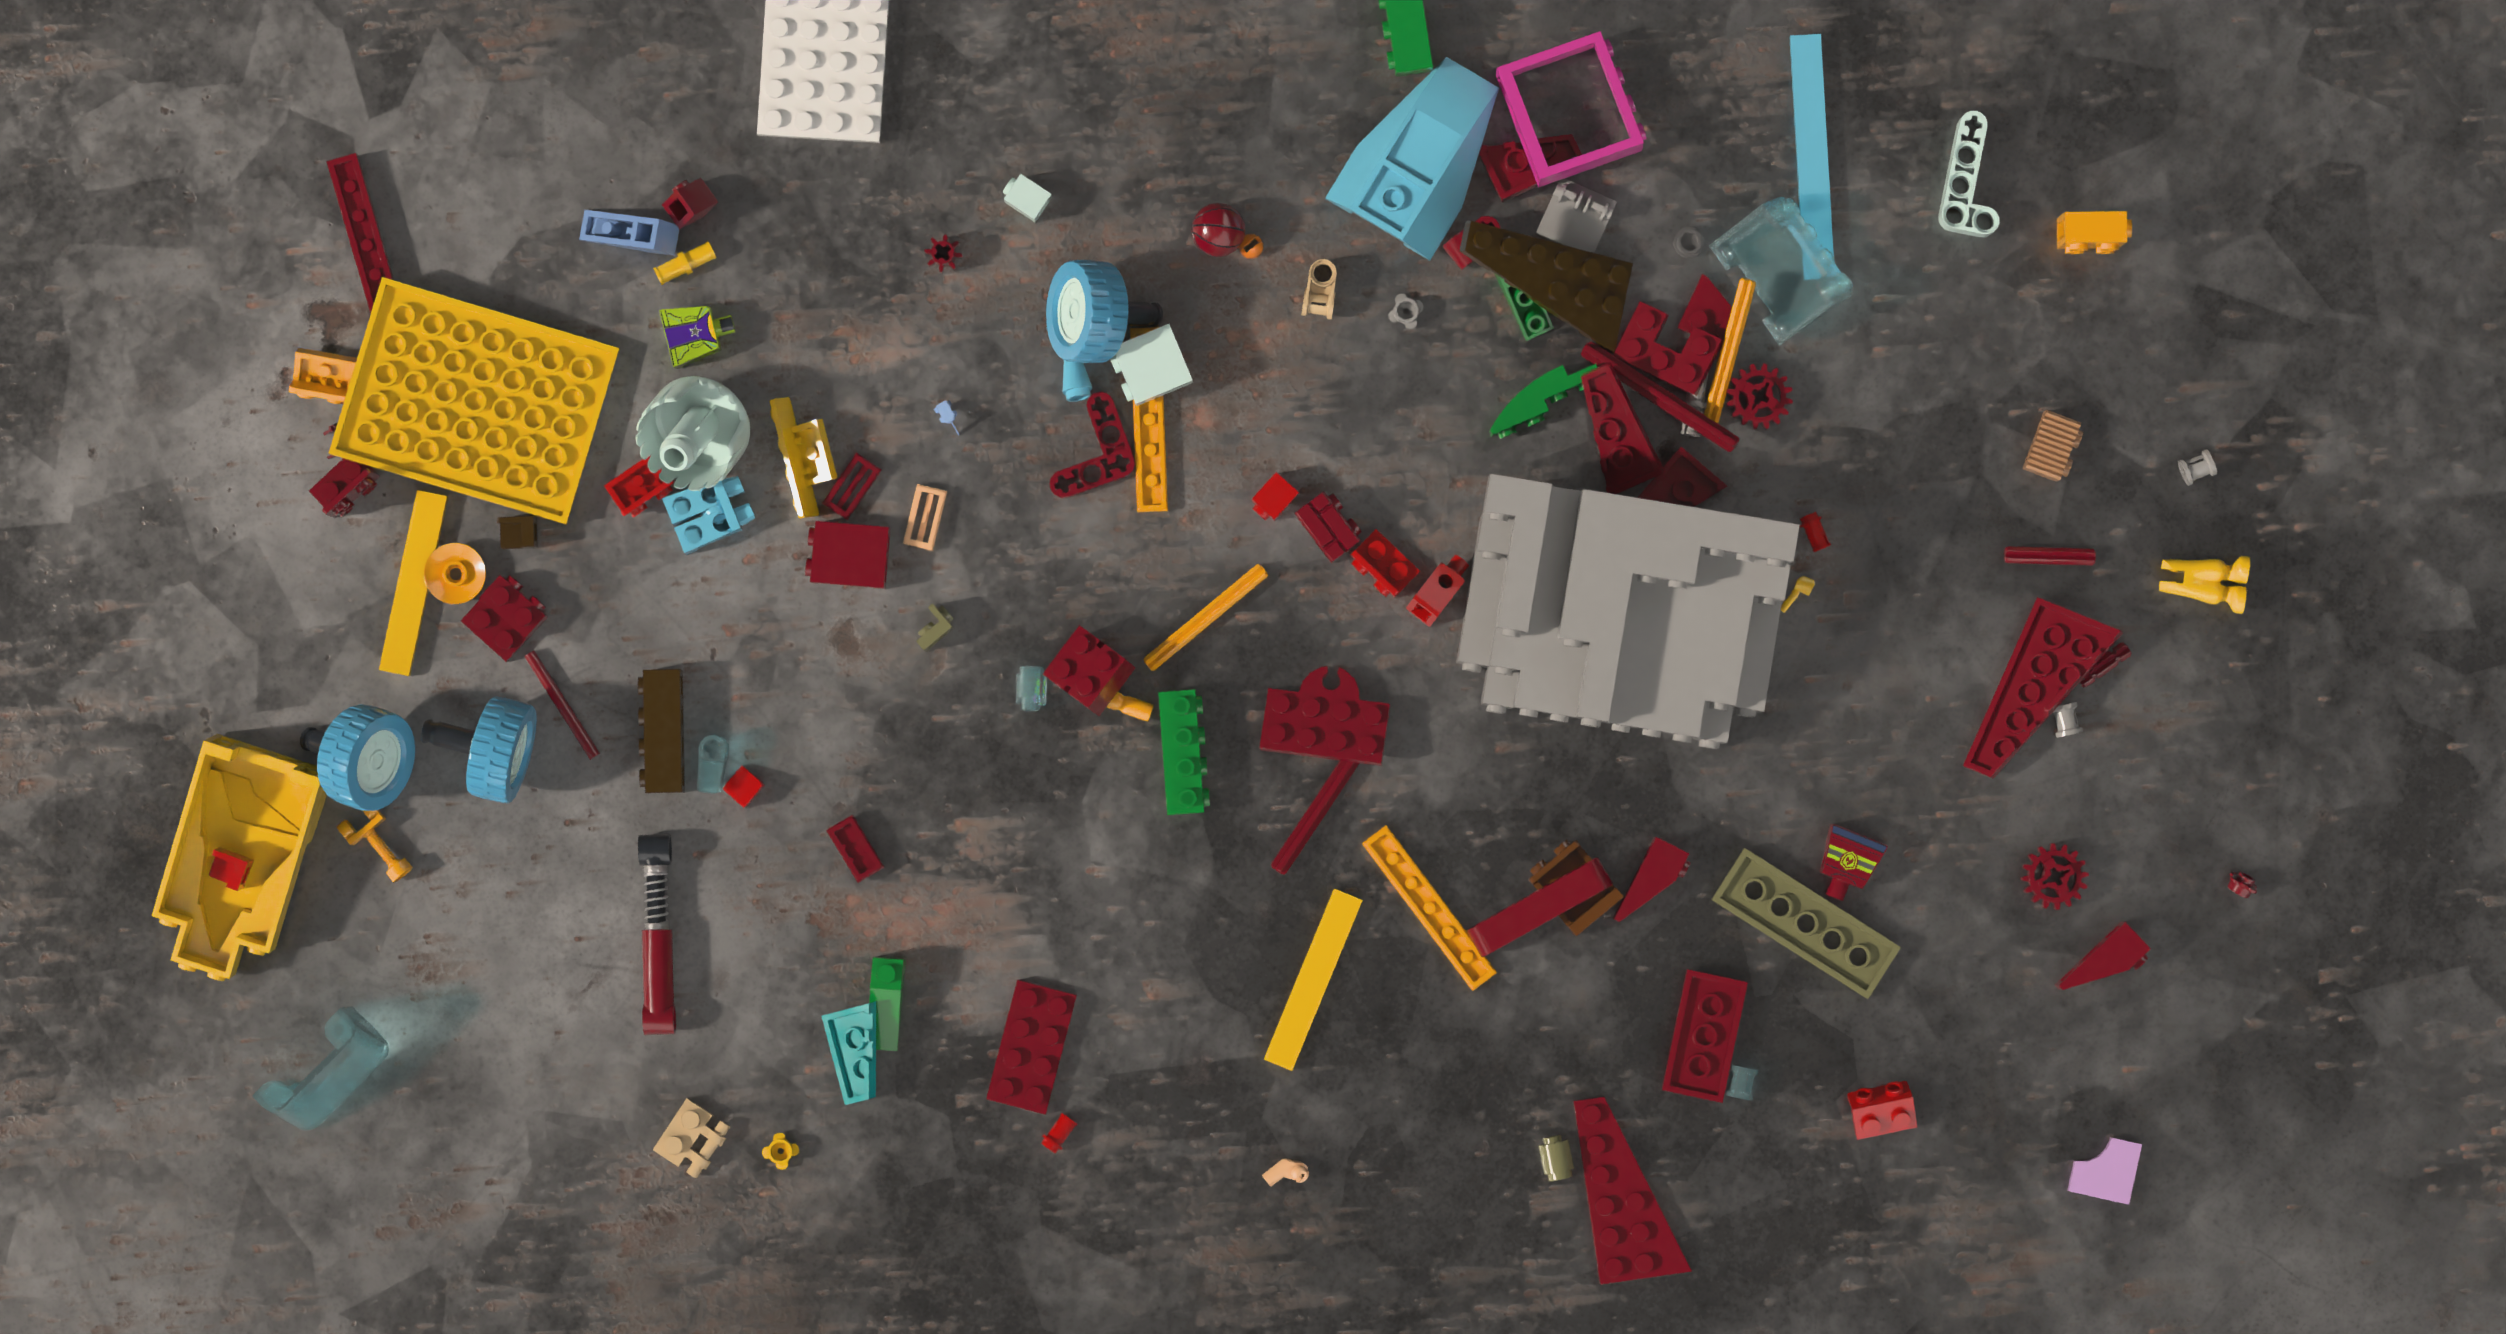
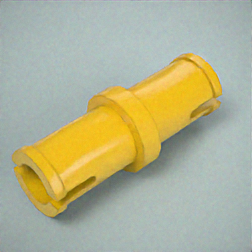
[653,241,716,285]

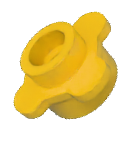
[762,1133,799,1170]

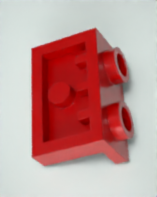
[1350,529,1420,598]

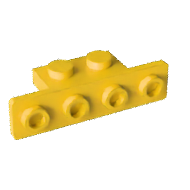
[769,397,838,519]

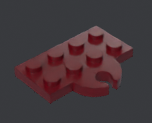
[1259,666,1391,766]

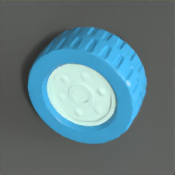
[1046,260,1163,363]
[421,697,537,803]
[300,704,415,811]

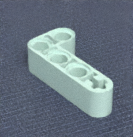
[1939,111,1999,237]

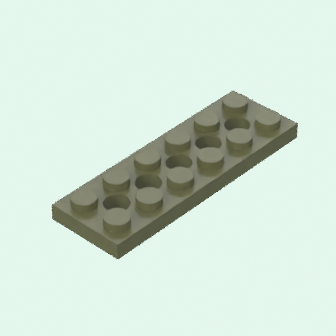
[1711,848,1901,999]

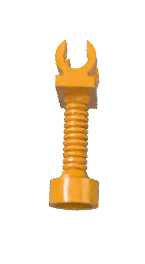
[336,810,413,883]

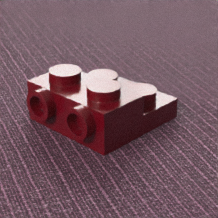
[461,575,548,662]

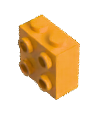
[2057,211,2132,254]

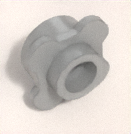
[1388,294,1424,329]

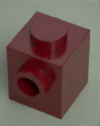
[662,178,718,230]

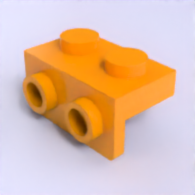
[289,348,357,404]

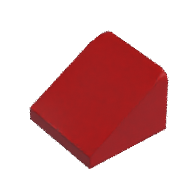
[722,765,765,808]

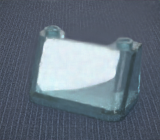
[252,1006,389,1131]

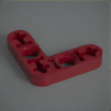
[1049,392,1135,499]

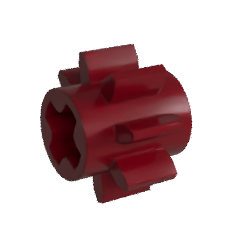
[924,234,963,274]

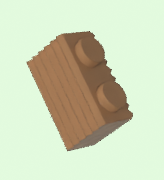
[2022,410,2084,482]

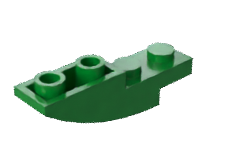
[1489,364,1597,439]

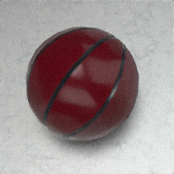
[1191,203,1245,257]

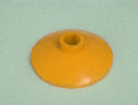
[424,543,486,604]

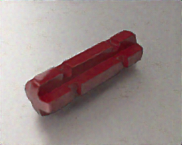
[2079,642,2132,688]

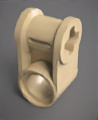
[1301,259,1337,320]

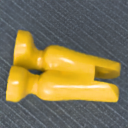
[2159,556,2250,614]

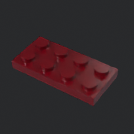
[1661,969,1748,1103]
[986,980,1077,1115]

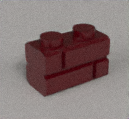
[1294,491,1362,563]

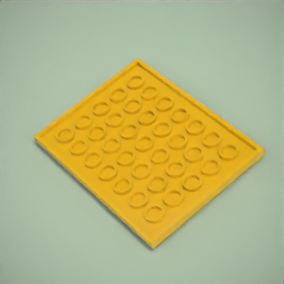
[328,277,620,525]

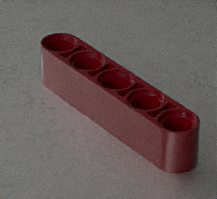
[1467,857,1613,957]

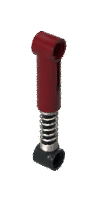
[638,834,676,1035]

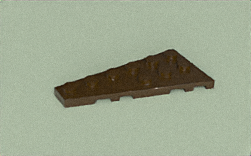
[1460,221,1633,353]

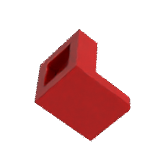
[209,847,254,891]

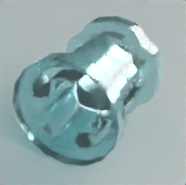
[1726,1065,1759,1101]

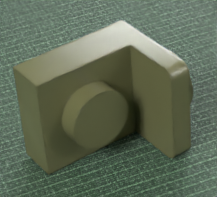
[916,603,954,652]

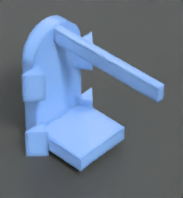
[934,400,960,436]

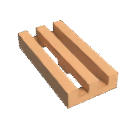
[903,484,947,551]

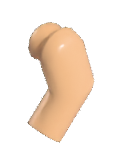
[1262,1158,1309,1187]

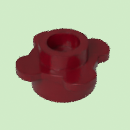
[2227,871,2257,898]

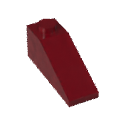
[1613,837,1691,922]
[2055,922,2151,990]

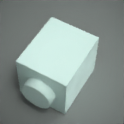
[1003,174,1053,223]

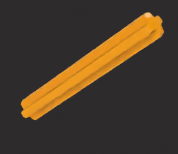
[1704,278,1756,423]
[1143,564,1268,671]

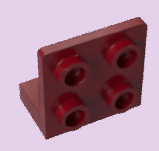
[309,459,380,518]

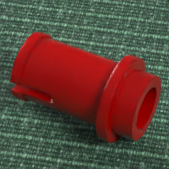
[1799,511,1832,553]
[1041,1113,1078,1154]

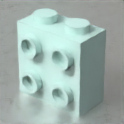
[1110,324,1193,406]

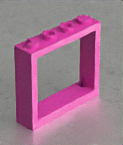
[1496,31,1646,188]

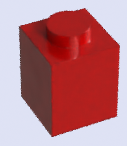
[1252,472,1299,521]

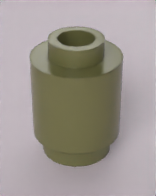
[1538,1135,1574,1181]

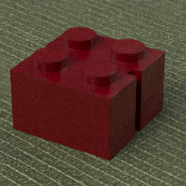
[1043,625,1136,716]

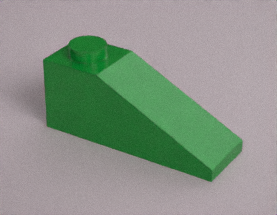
[869,957,906,1051]

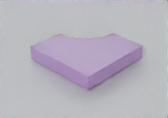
[2067,1137,2142,1205]

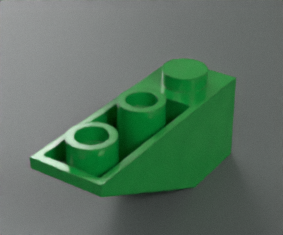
[1494,273,1554,341]

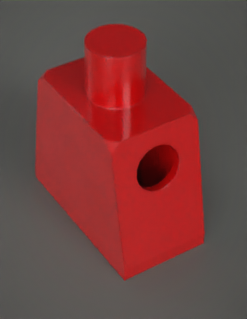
[1406,555,1469,627]

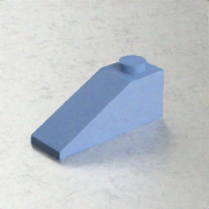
[579,210,679,256]

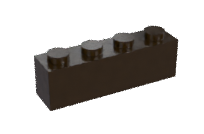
[638,669,685,794]

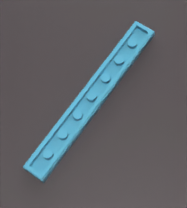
[1789,34,1835,281]

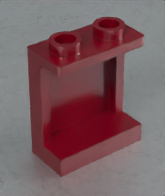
[805,521,891,590]

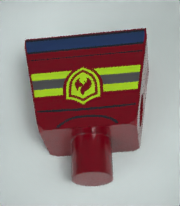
[1820,824,1888,901]

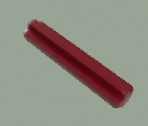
[2004,546,2096,566]

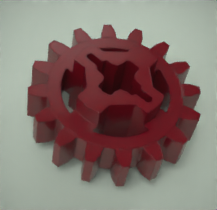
[1726,363,1793,430]
[2020,843,2089,910]

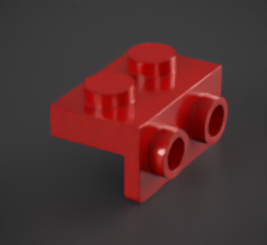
[604,456,675,518]
[1847,1081,1917,1140]

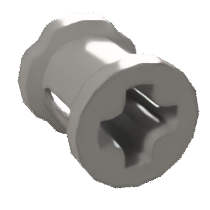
[2178,449,2217,486]
[2053,702,2083,738]

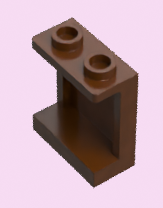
[1528,839,1624,936]

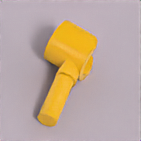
[1781,576,1815,613]

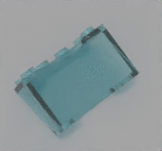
[1709,197,1853,346]

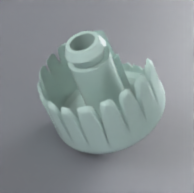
[635,376,750,491]

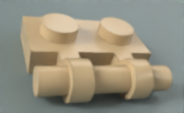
[653,1098,730,1179]

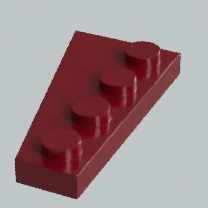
[1581,362,1664,494]

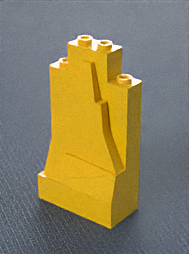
[152,734,327,981]

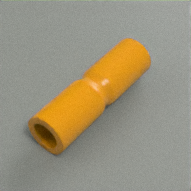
[1106,692,1154,722]

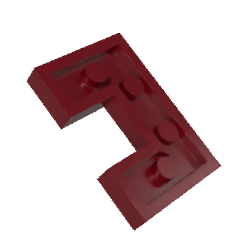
[1614,301,1723,396]

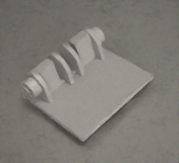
[1536,178,1617,253]

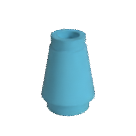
[1062,360,1093,402]

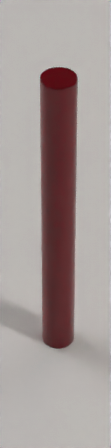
[524,650,600,760]

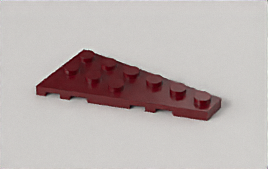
[1963,597,2123,779]
[1573,1096,1692,1285]

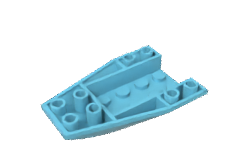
[1325,57,1499,261]

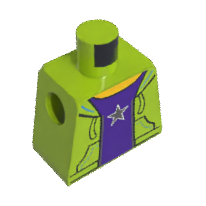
[659,306,736,369]

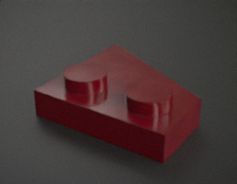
[1677,274,1746,348]

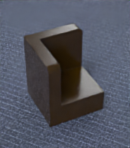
[497,516,538,549]

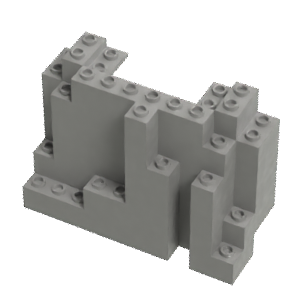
[1456,474,1800,749]

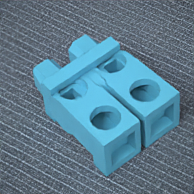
[662,476,755,555]

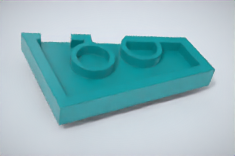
[821,1001,876,1105]

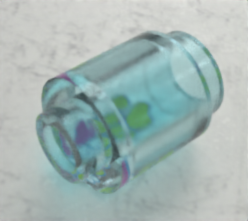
[1015,666,1047,711]

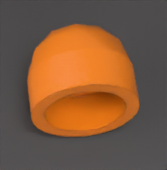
[1239,234,1263,259]

